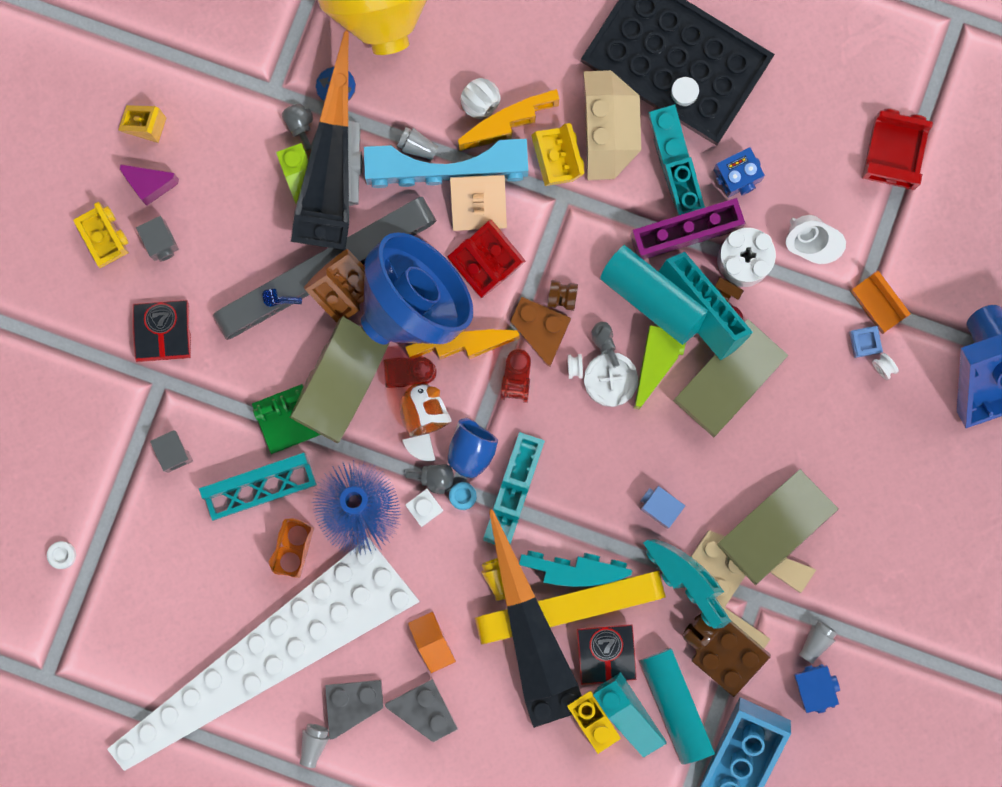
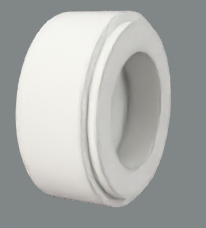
[671,77,699,106]
[47,541,77,569]

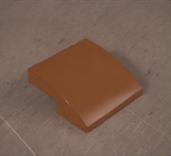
[304,248,365,323]

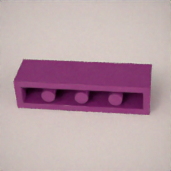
[630,198,746,260]

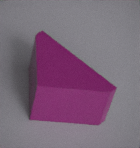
[120,165,179,206]

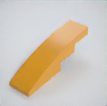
[458,89,560,151]
[406,329,520,360]

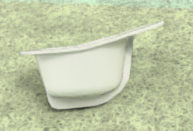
[786,215,846,264]

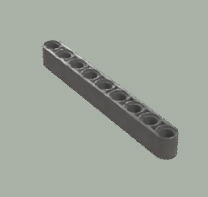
[213,197,437,340]

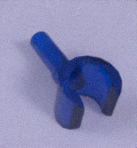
[262,289,302,307]

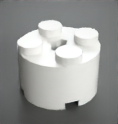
[717,228,776,287]

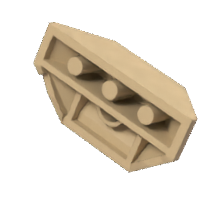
[584,70,641,180]

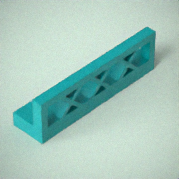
[199,453,317,521]

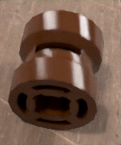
[547,280,578,311]

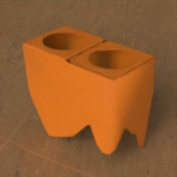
[269,518,315,578]

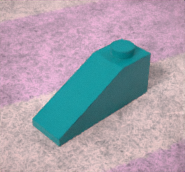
[593,672,667,758]

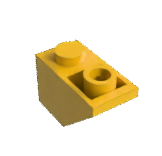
[567,691,621,754]

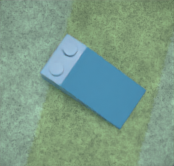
[699,697,791,787]

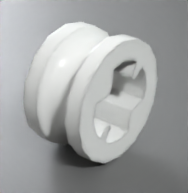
[872,353,899,380]
[567,354,583,379]

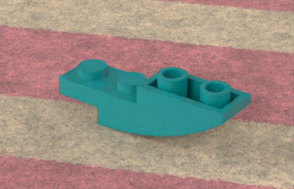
[648,105,705,216]
[643,540,731,629]
[519,550,632,587]

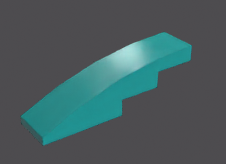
[483,432,545,544]

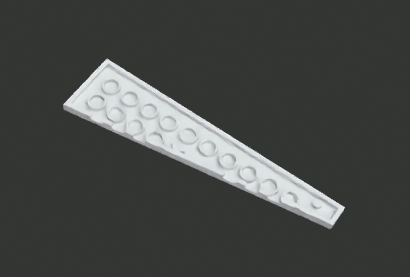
[107,537,420,771]

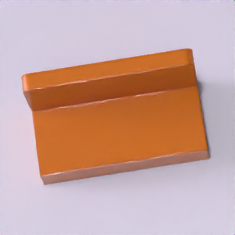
[850,270,911,334]

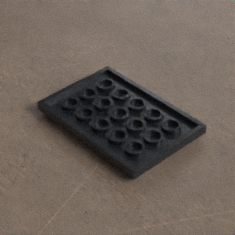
[581,0,775,146]

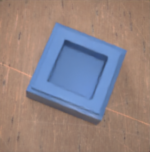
[849,326,883,358]

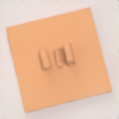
[450,175,507,231]

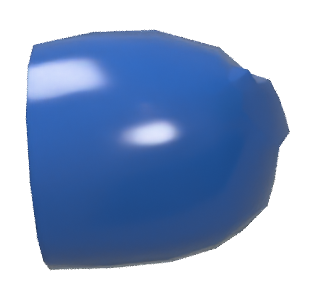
[448,418,498,478]

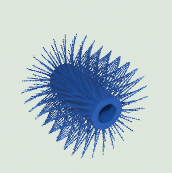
[312,460,402,555]

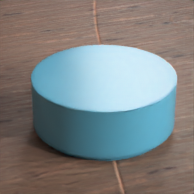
[449,482,477,510]

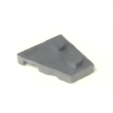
[385,679,458,742]
[325,680,384,739]

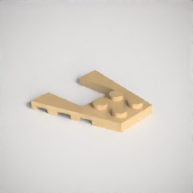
[691,530,816,648]

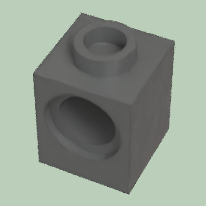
[136,216,179,262]

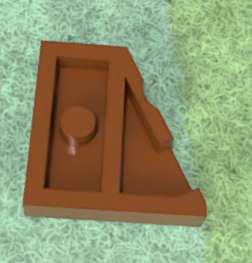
[511,297,571,367]

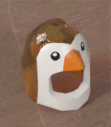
[399,384,452,437]

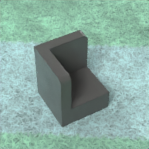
[150,430,193,473]

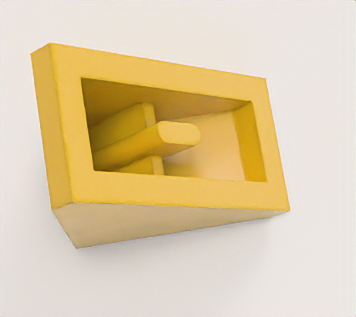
[118,105,167,143]

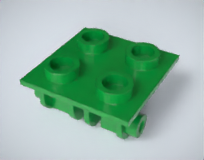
[252,384,321,454]

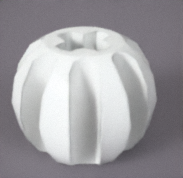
[460,78,501,119]

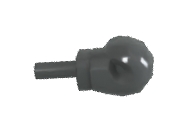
[282,104,313,151]
[591,321,620,368]
[405,464,454,494]

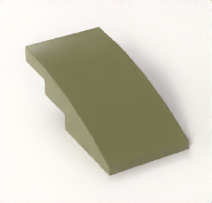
[290,316,389,443]
[673,319,788,438]
[717,469,839,586]

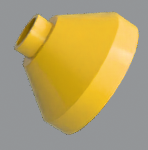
[318,0,427,55]

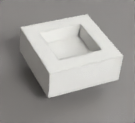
[406,489,444,527]

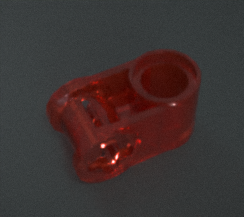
[500,349,531,403]
[383,357,437,388]

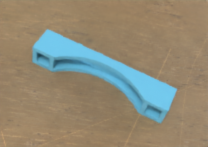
[364,139,528,188]

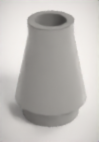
[397,127,439,161]
[799,621,837,664]
[300,724,329,768]

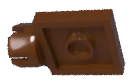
[683,614,771,697]

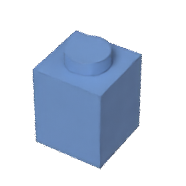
[640,486,685,529]

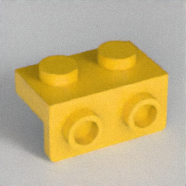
[531,123,584,186]
[73,201,129,268]

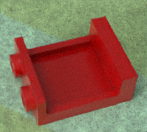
[862,109,933,190]

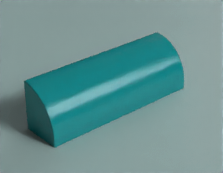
[600,245,708,345]
[658,252,753,361]
[639,648,715,765]

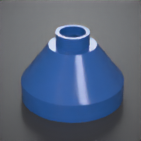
[361,233,473,345]

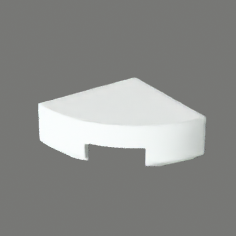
[403,434,435,462]

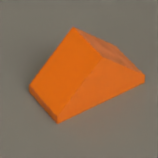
[408,612,456,673]

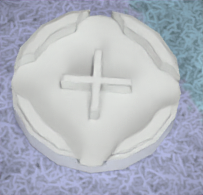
[584,353,638,407]

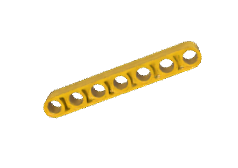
[474,570,666,645]

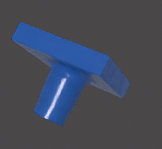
[957,305,1002,428]

